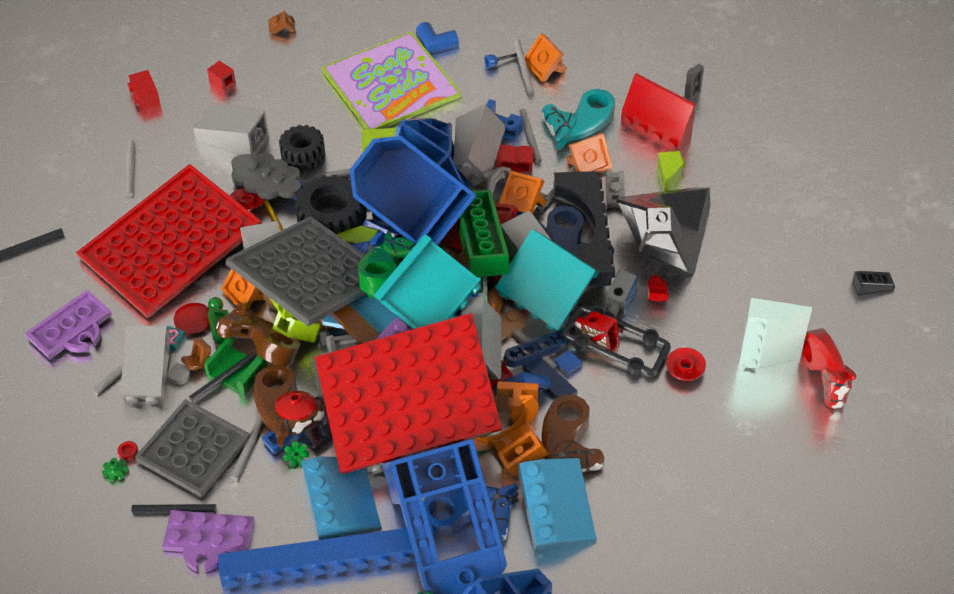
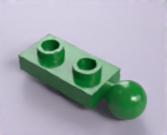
[207,297,235,344]

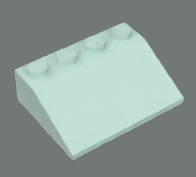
[739,298,812,368]

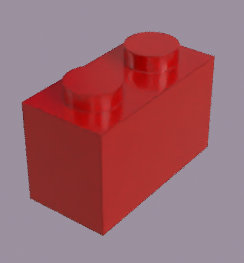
[127,70,160,110]

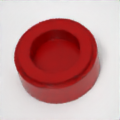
[117,441,139,462]

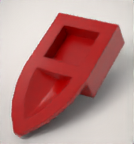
[647,275,669,302]

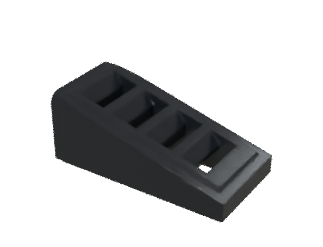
[852,271,895,294]

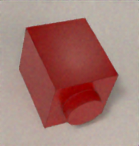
[207,60,236,91]

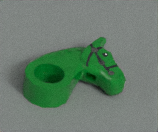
[358,231,416,295]

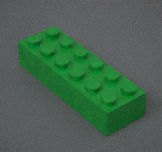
[456,190,509,277]

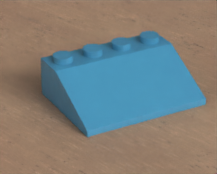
[323,294,410,334]
[301,456,382,540]
[518,458,597,551]

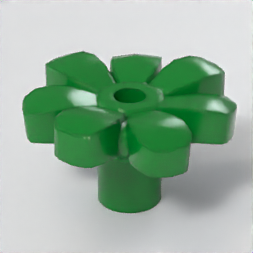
[283,441,310,467]
[102,458,129,482]

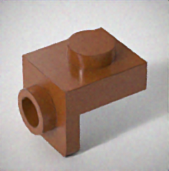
[268,11,295,35]
[181,337,211,370]

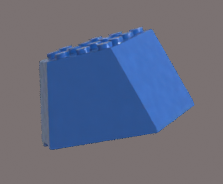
[350,136,476,245]

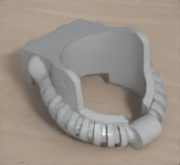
[483,167,511,203]

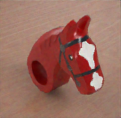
[802,328,857,409]

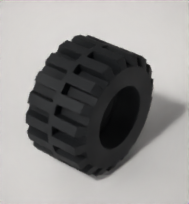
[279,125,325,172]

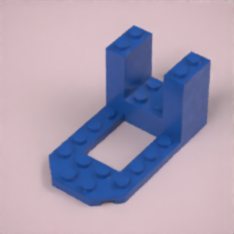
[382,439,507,594]

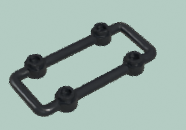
[562,304,671,376]

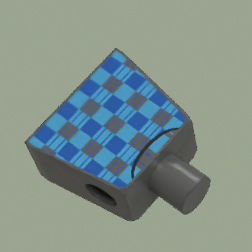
[605,269,637,317]

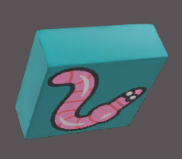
[167,326,186,350]

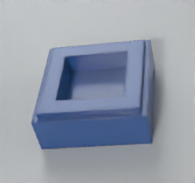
[554,350,582,376]

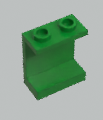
[204,338,268,395]

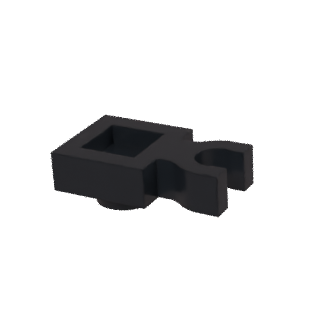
[302,420,332,449]

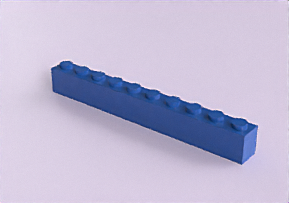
[218,524,435,588]

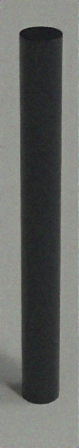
[0,228,64,258]
[189,352,256,403]
[131,504,217,513]

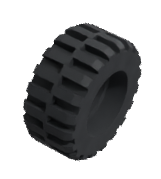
[295,174,367,234]

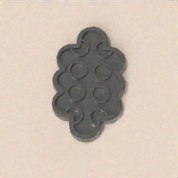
[231,153,301,200]

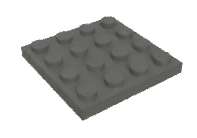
[135,399,251,498]

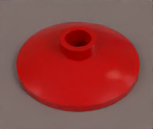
[230,188,265,210]
[666,347,706,381]
[275,391,316,420]

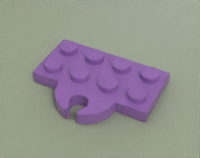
[25,290,112,360]
[162,510,255,572]

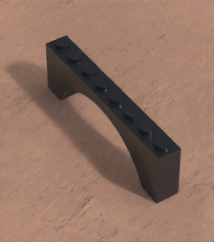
[553,171,615,287]

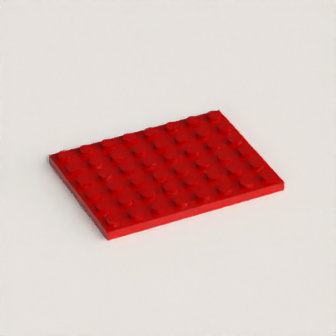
[76,164,262,318]
[315,313,503,474]

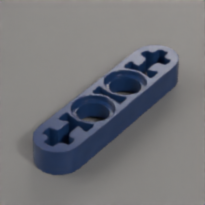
[503,331,569,368]

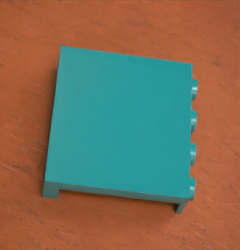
[495,229,600,332]
[374,234,482,329]

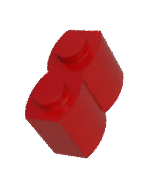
[496,145,533,173]

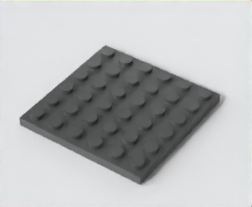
[226,216,367,327]

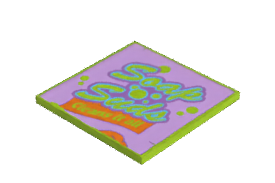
[322,31,461,129]

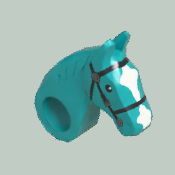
[541,89,615,151]

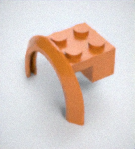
[465,395,549,477]

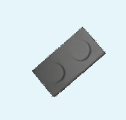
[684,63,704,100]

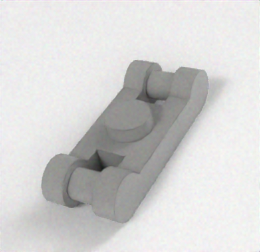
[606,171,625,209]

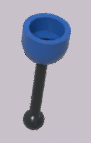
[484,52,524,69]

